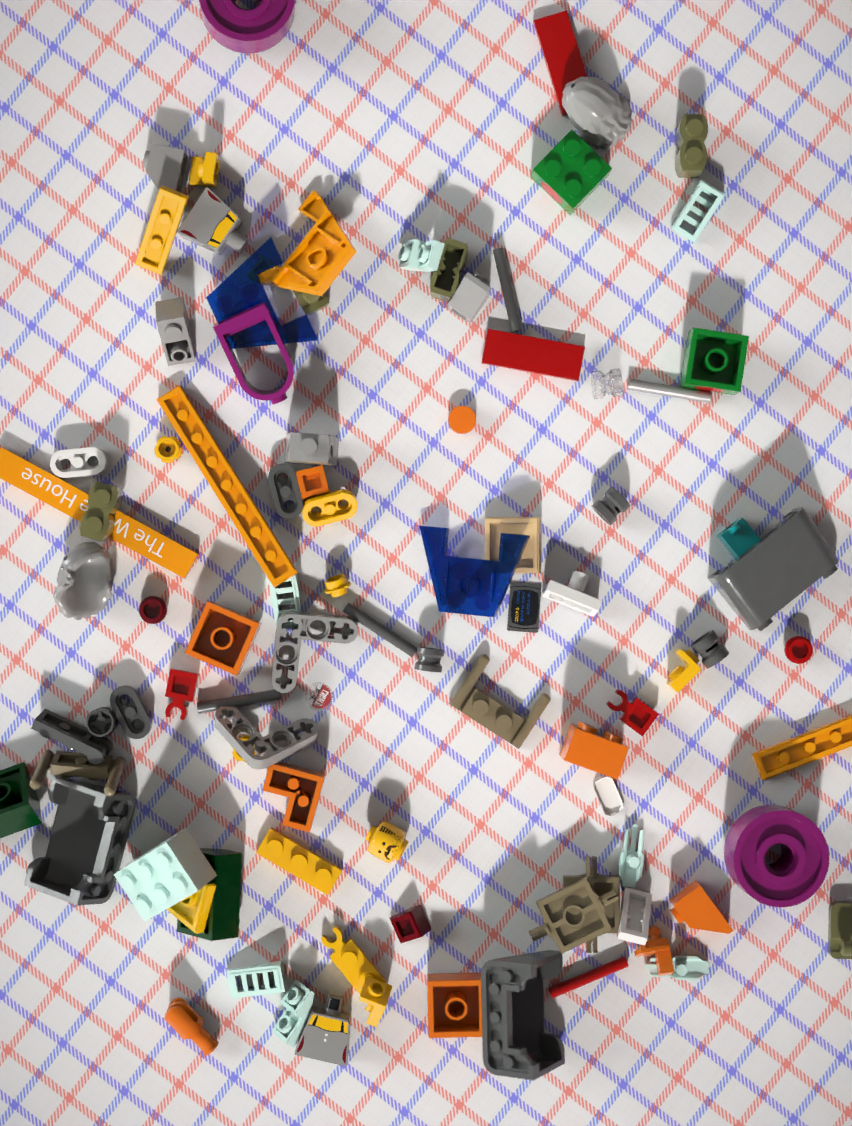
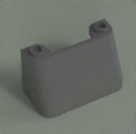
[708,507,839,631]
[24,776,136,906]
[481,950,565,1080]

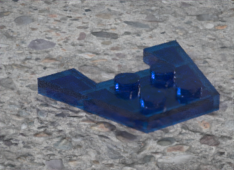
[206,236,318,349]
[419,526,530,617]

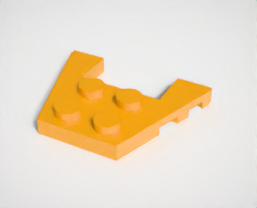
[247,190,357,296]

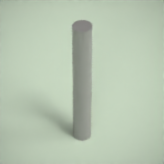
[628,379,712,403]

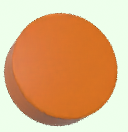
[448,406,476,434]

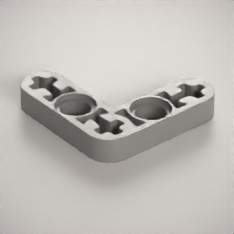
[271,611,358,693]
[215,706,318,769]

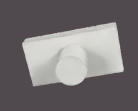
[542,571,602,617]
[617,887,652,945]

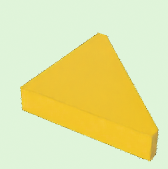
[166,883,216,934]

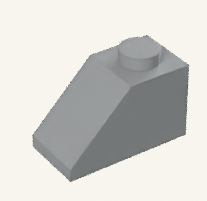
[143,143,188,192]

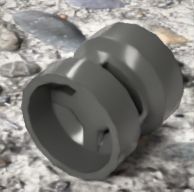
[591,486,630,526]
[690,630,729,669]
[86,707,118,737]

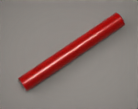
[548,956,629,999]

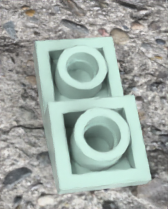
[398,239,445,272]
[272,979,314,1047]

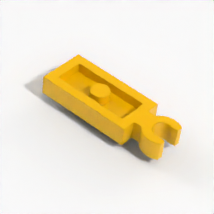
[321,925,386,994]

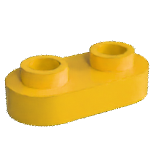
[302,489,358,527]

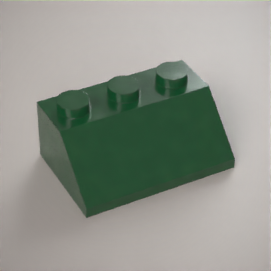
[0,762,42,838]
[177,848,242,941]

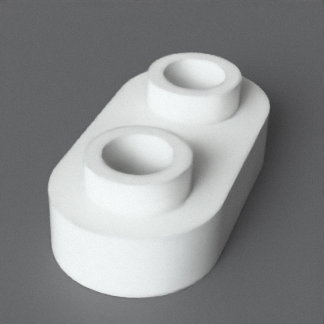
[50,447,108,478]

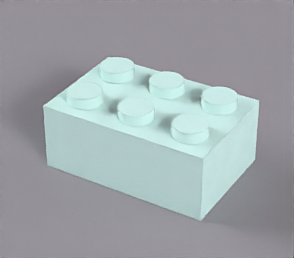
[114,828,217,922]

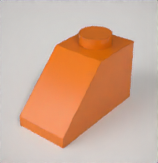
[669,881,734,934]

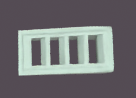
[671,180,725,243]
[269,574,302,629]
[226,960,286,999]

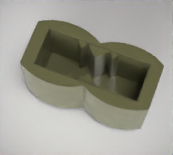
[675,114,708,178]
[430,238,468,303]
[80,481,123,542]

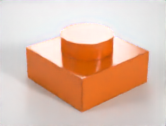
[296,465,329,500]

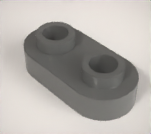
[268,464,304,519]
[110,685,152,739]

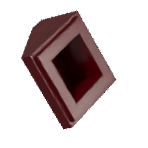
[389,905,431,944]

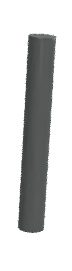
[493,248,522,332]
[342,602,417,657]
[197,689,281,714]

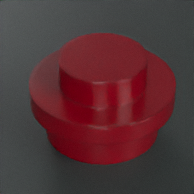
[139,596,167,624]

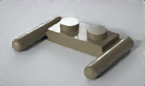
[449,654,551,749]
[30,750,126,796]

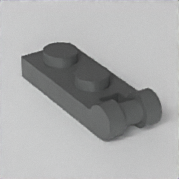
[31,709,113,765]

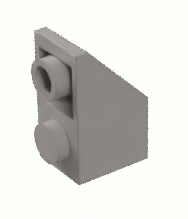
[447,272,491,324]
[155,297,196,366]

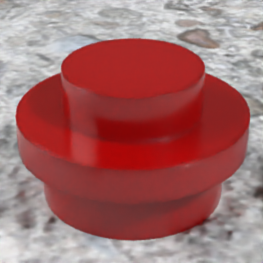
[784,636,813,664]

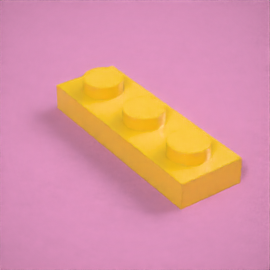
[135,185,189,275]
[256,827,343,895]

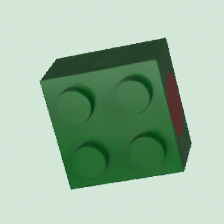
[531,129,612,215]
[680,327,749,395]

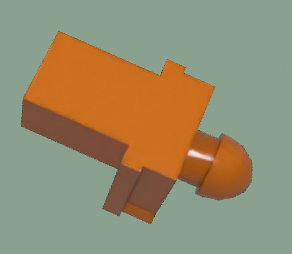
[634,926,674,976]

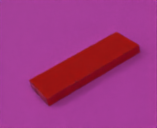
[533,10,587,116]
[481,329,585,382]

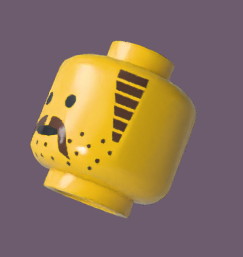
[365,821,409,863]

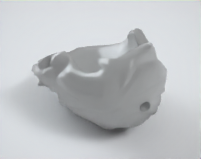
[562,77,632,149]
[53,542,112,620]

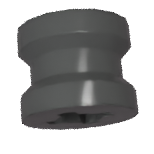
[414,647,444,672]

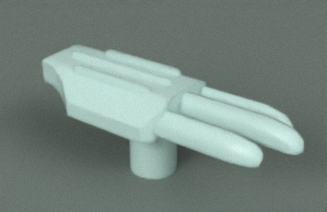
[618,824,644,888]
[645,955,709,980]

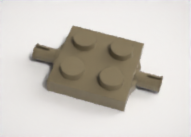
[563,856,620,953]
[529,876,620,954]

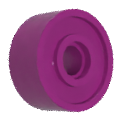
[199,0,295,53]
[724,805,829,908]

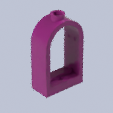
[213,301,294,405]

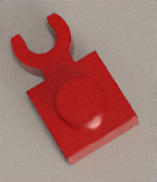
[165,668,199,720]
[606,689,659,737]

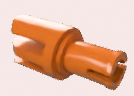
[164,997,219,1056]

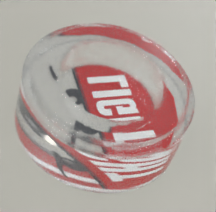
[305,682,333,711]

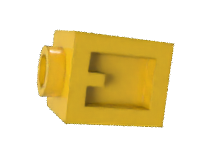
[189,152,220,188]
[667,649,701,693]
[359,976,392,1027]

